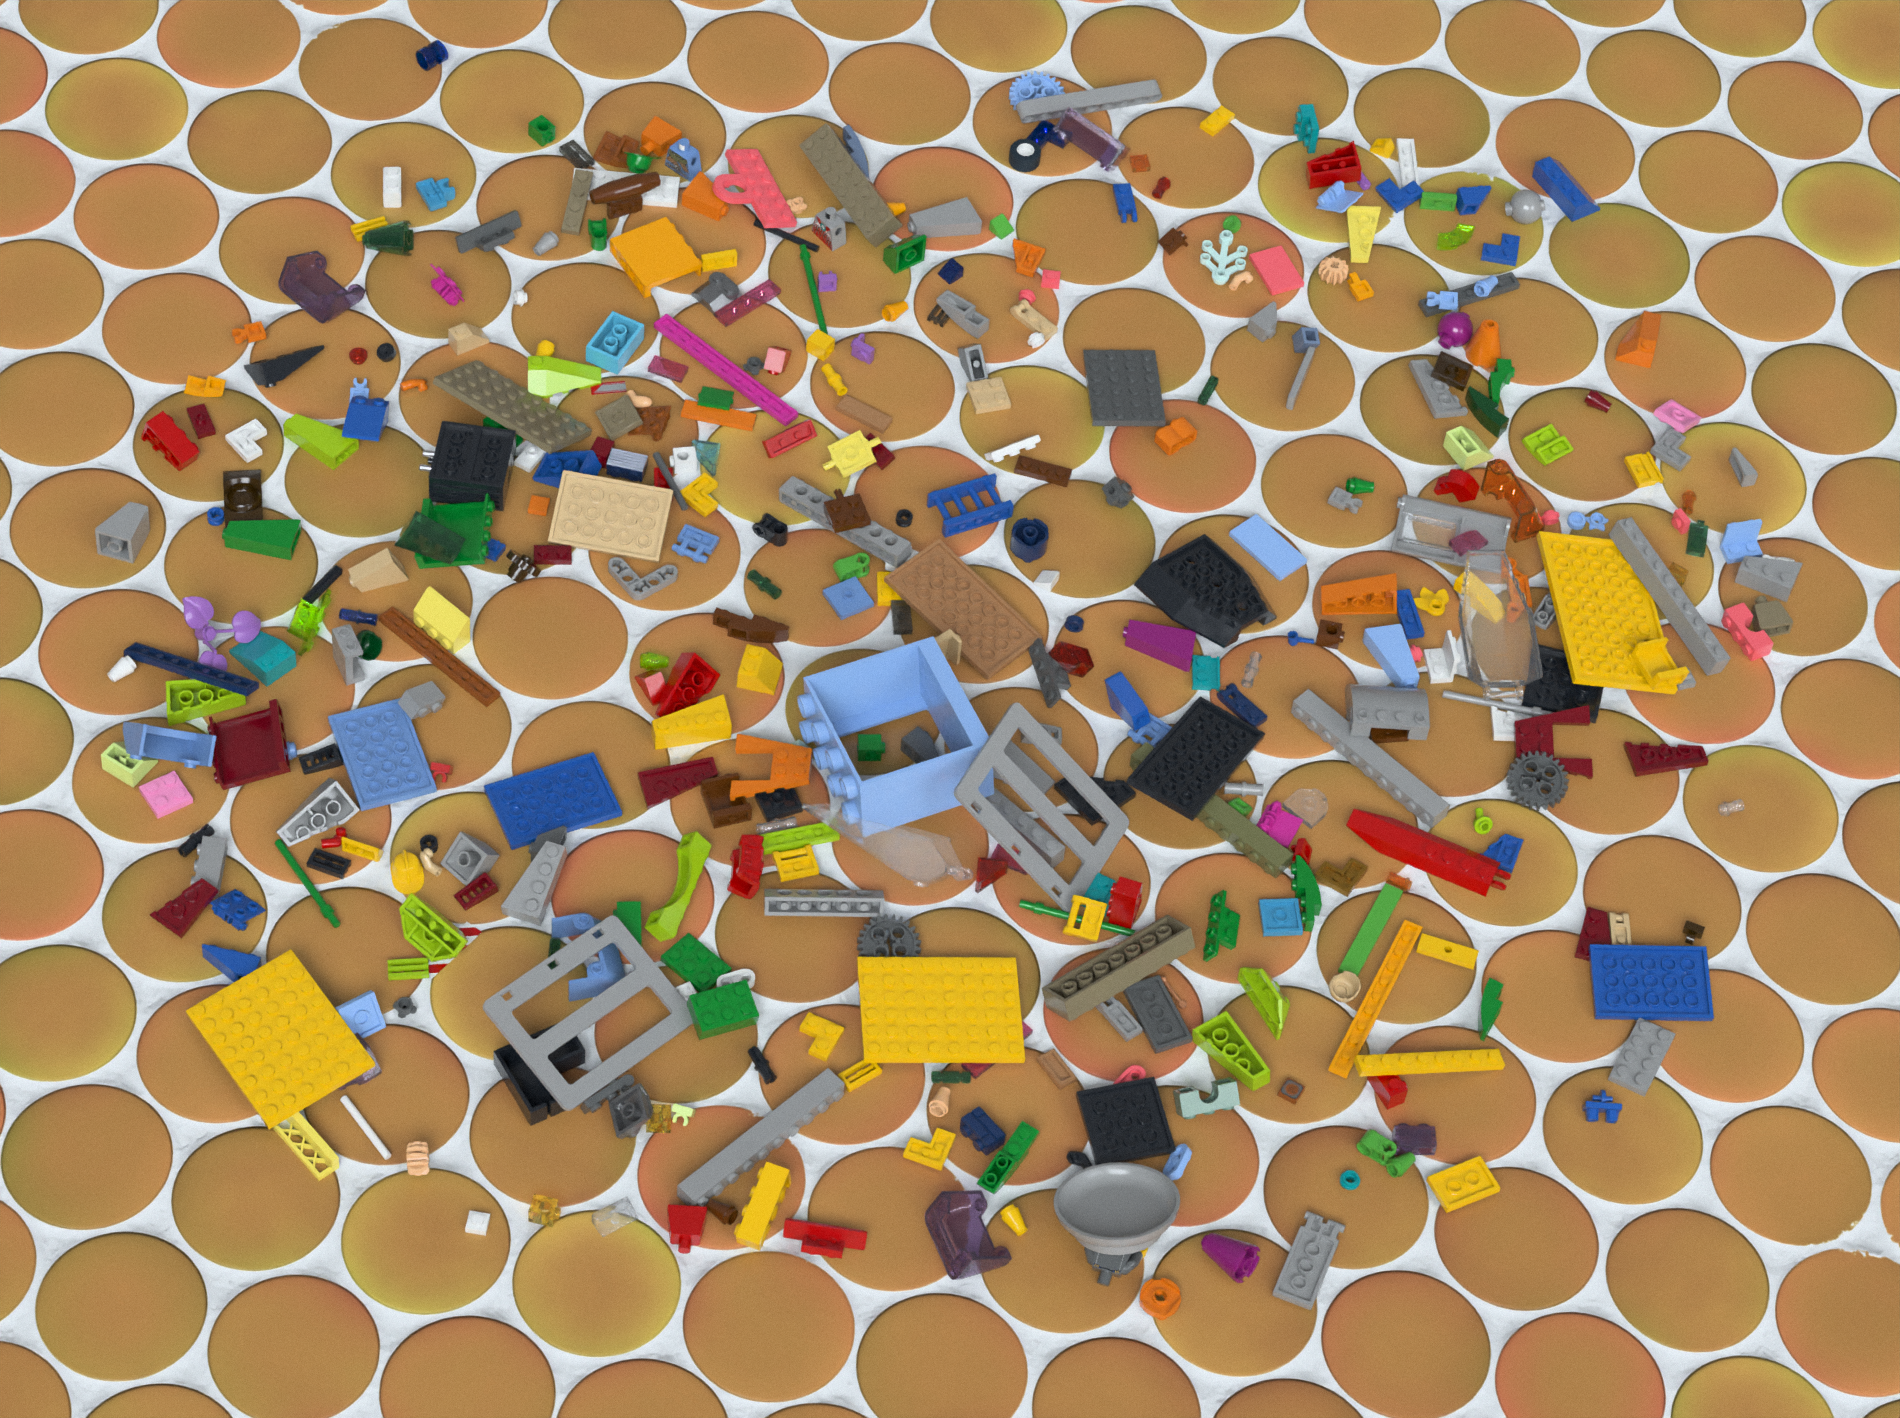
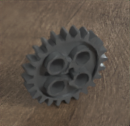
[1506,750,1569,811]
[857,914,921,957]

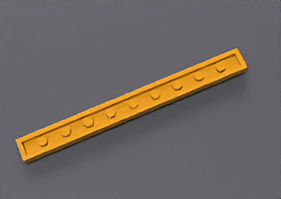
[1328,920,1423,1079]

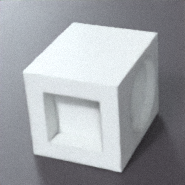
[669,446,697,474]

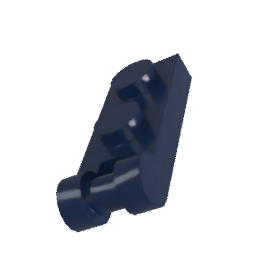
[1217,683,1268,728]

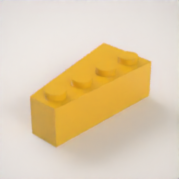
[651,694,732,750]
[734,1161,792,1251]

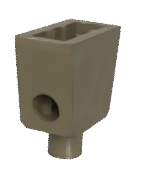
[1751,596,1793,637]

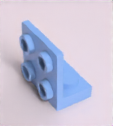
[1720,519,1763,564]

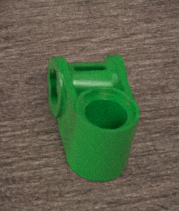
[587,218,607,251]

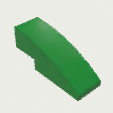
[1478,978,1504,1042]

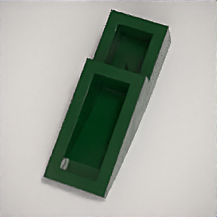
[1465,386,1509,438]

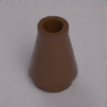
[706,1199,738,1225]

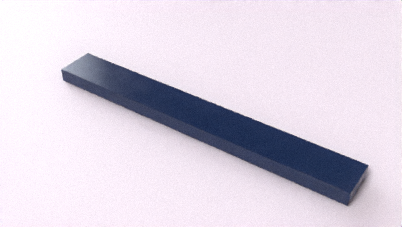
[123,642,259,696]

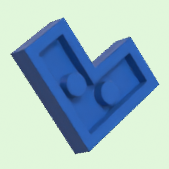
[1375,178,1424,213]
[1481,233,1520,266]

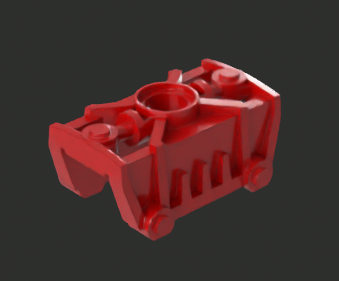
[727,835,764,899]

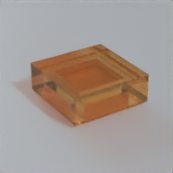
[1129,154,1151,173]

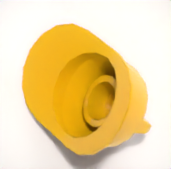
[390,849,424,894]

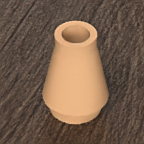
[929,1087,951,1117]

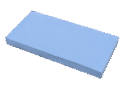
[1229,514,1307,581]

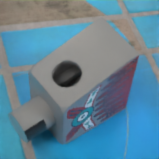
[812,207,846,251]

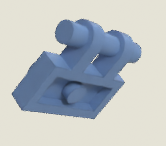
[671,524,719,564]
[1127,713,1172,748]

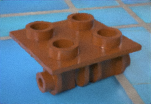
[628,405,671,442]

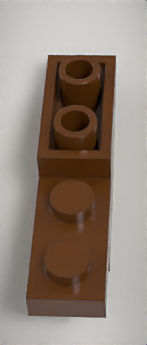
[713,607,790,643]

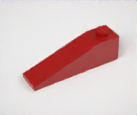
[655,652,720,718]

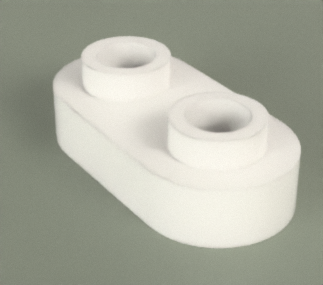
[716,969,755,988]

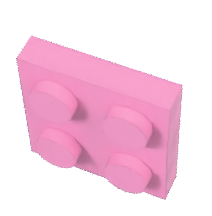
[1653,399,1701,433]
[139,771,193,819]

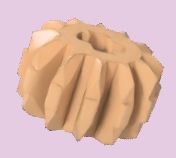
[1318,256,1349,285]
[407,1141,430,1176]

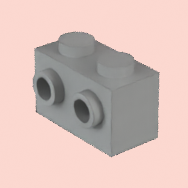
[398,681,446,719]

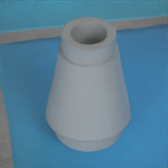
[533,231,559,256]

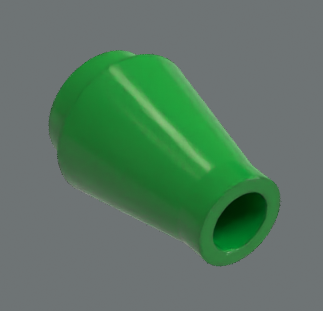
[1346,477,1374,495]

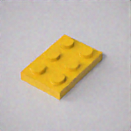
[1426,1156,1500,1213]

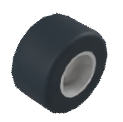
[1009,139,1041,172]

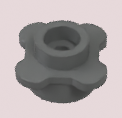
[743,357,764,375]
[393,997,417,1018]

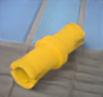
[821,363,848,396]

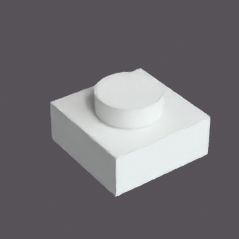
[465,1210,490,1236]

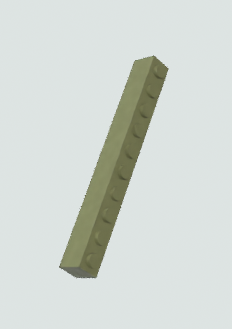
[1129,742,1293,879]

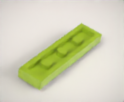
[760,820,840,855]

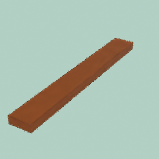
[378,606,500,707]

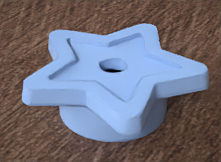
[1586,512,1609,531]

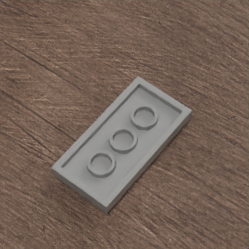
[1608,1018,1676,1097]

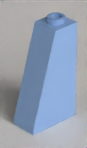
[1362,624,1420,688]

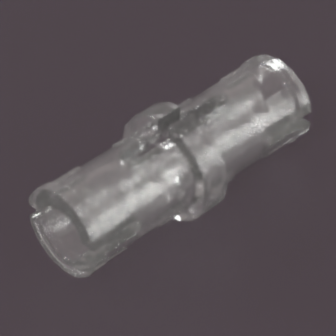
[1241,652,1262,688]
[756,816,797,835]

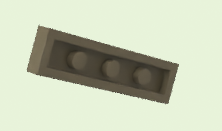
[561,169,593,236]

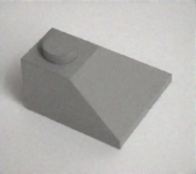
[440,832,500,886]

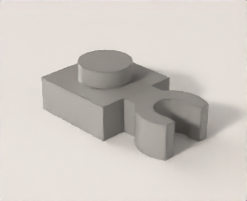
[1327,487,1363,514]

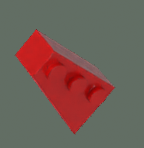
[1306,141,1362,189]
[140,411,200,471]
[1106,876,1142,929]

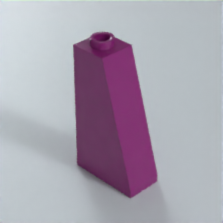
[1123,619,1196,672]

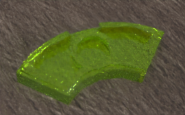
[1436,223,1475,251]

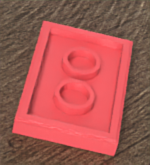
[1249,245,1304,296]

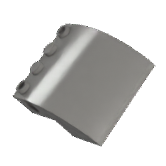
[1345,684,1430,740]

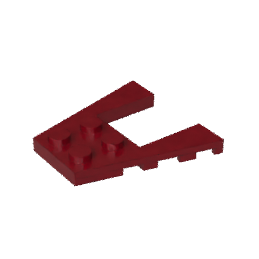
[1513,705,1593,779]

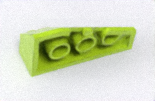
[528,356,601,398]

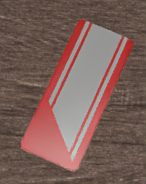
[590,381,627,395]

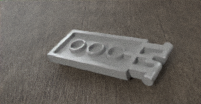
[1272,1211,1346,1310]

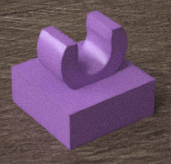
[817,271,837,292]

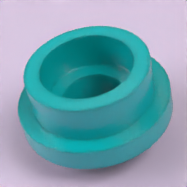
[1340,1170,1360,1190]

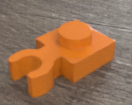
[232,321,266,344]

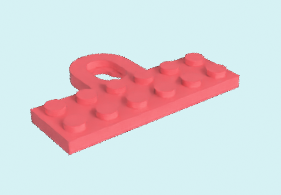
[712,149,797,228]

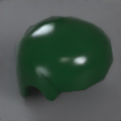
[356,630,382,661]

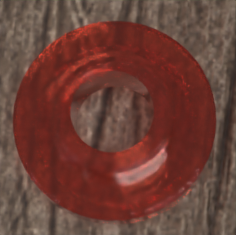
[349,348,368,365]

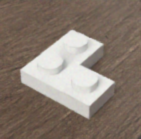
[225,419,267,463]

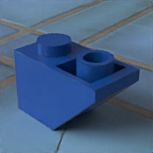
[1456,185,1491,215]

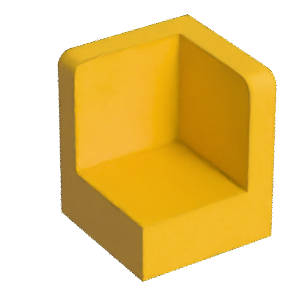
[806,329,835,361]

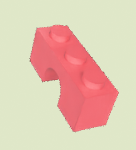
[1721,602,1774,661]

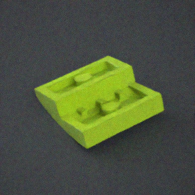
[1521,424,1574,466]

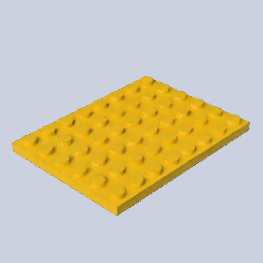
[186,949,375,1129]
[857,957,1025,1063]

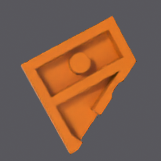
[1012,238,1046,278]

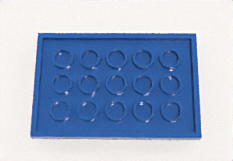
[484,752,622,850]
[1588,944,1714,1021]

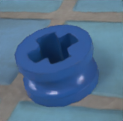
[207,507,225,526]

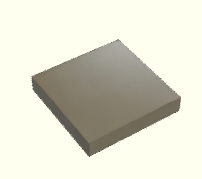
[595,394,644,441]

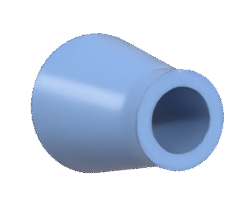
[1474,275,1498,297]

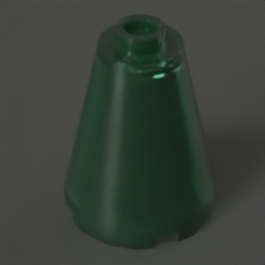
[362,220,414,256]

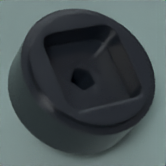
[377,343,396,362]

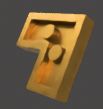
[1314,857,1368,897]

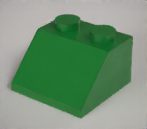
[883,234,927,274]

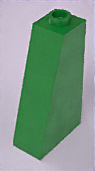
[222,519,301,560]

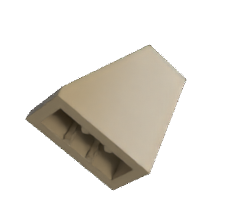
[348,548,409,592]

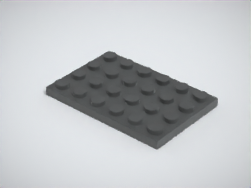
[1083,350,1166,426]

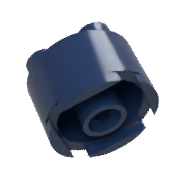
[1010,518,1049,563]

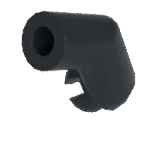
[1066,1151,1093,1169]

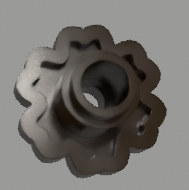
[506,549,541,583]

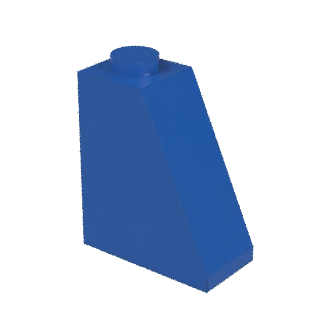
[1104,671,1151,731]

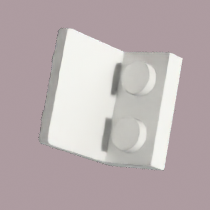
[1423,630,1460,684]

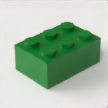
[687,980,759,1040]

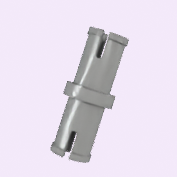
[1224,781,1264,797]

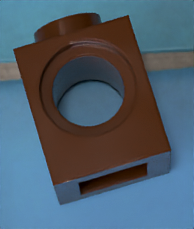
[1315,619,1345,650]

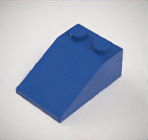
[342,395,389,442]
[533,450,602,488]

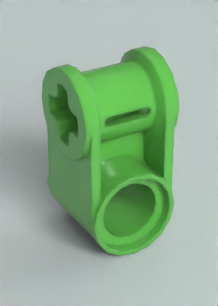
[833,553,870,582]
[1356,1129,1397,1166]

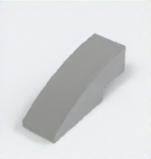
[936,290,990,339]

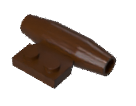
[589,172,661,220]

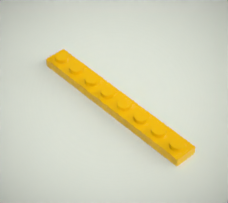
[1354,1049,1505,1077]

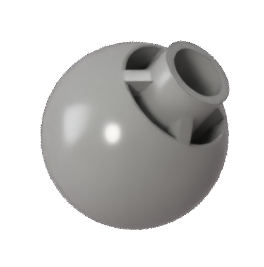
[1505,190,1545,225]

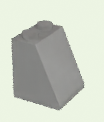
[95,502,150,564]

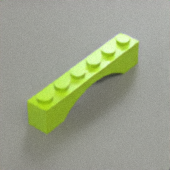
[644,831,712,942]

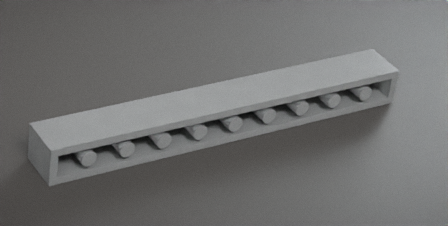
[1608,517,1731,676]
[1291,689,1450,828]
[677,1068,845,1207]

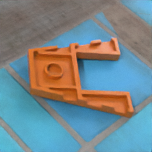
[730,734,813,801]

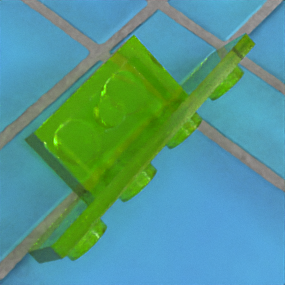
[287,589,332,656]

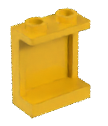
[1630,637,1690,690]

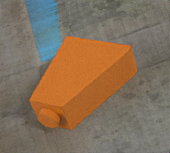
[682,171,729,222]

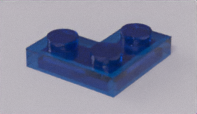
[1026,120,1073,150]

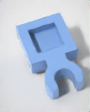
[1426,291,1458,310]
[349,378,369,403]

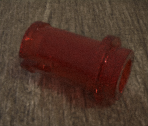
[1152,177,1171,199]

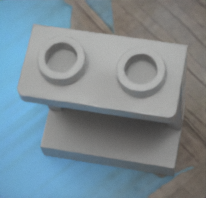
[332,624,365,686]

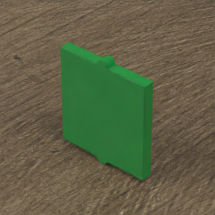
[697,386,734,411]

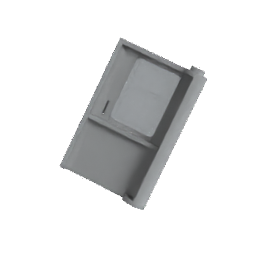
[1391,494,1512,575]

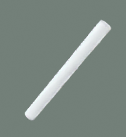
[340,1095,392,1160]

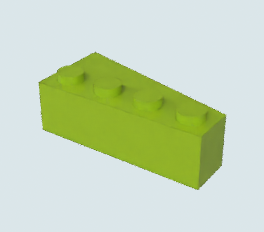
[166,676,246,726]
[1192,1011,1270,1091]

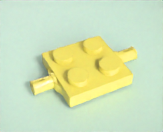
[822,430,881,478]

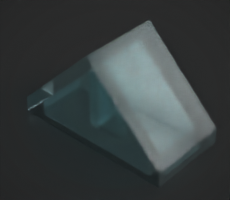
[692,440,721,476]

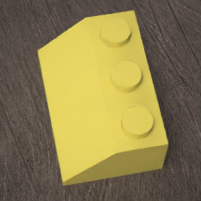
[413,586,470,654]

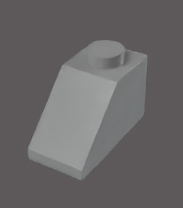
[1247,301,1277,343]

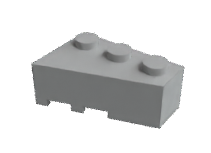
[1735,556,1803,602]

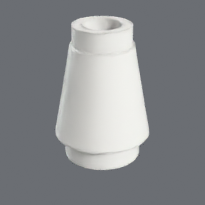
[107,655,137,683]

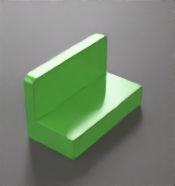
[1419,192,1457,211]

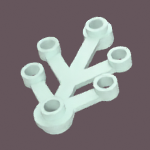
[1200,230,1248,285]

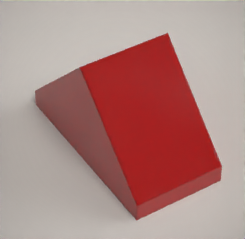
[635,670,666,706]

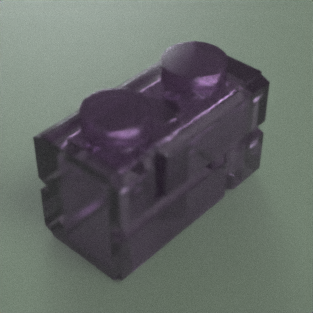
[1392,1123,1437,1155]

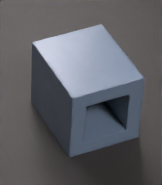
[1292,327,1320,353]

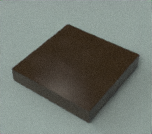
[1430,351,1473,391]

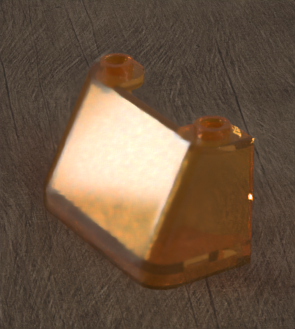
[1480,459,1545,543]

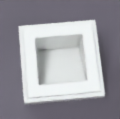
[1034,570,1060,592]

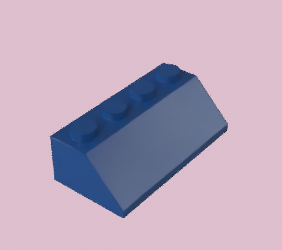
[1532,156,1600,222]

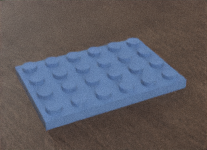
[328,698,437,811]

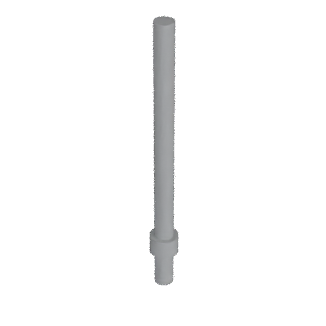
[1442,690,1554,717]

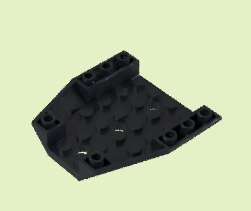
[1134,534,1277,648]

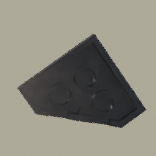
[1054,777,1136,826]

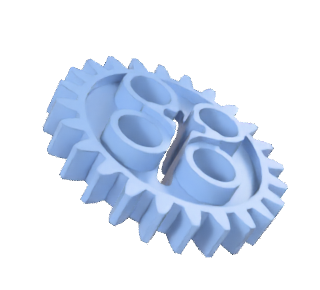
[1009,71,1065,115]

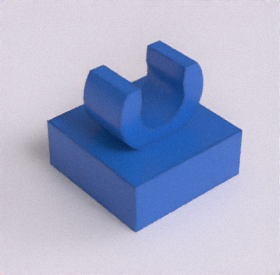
[486,538,506,562]

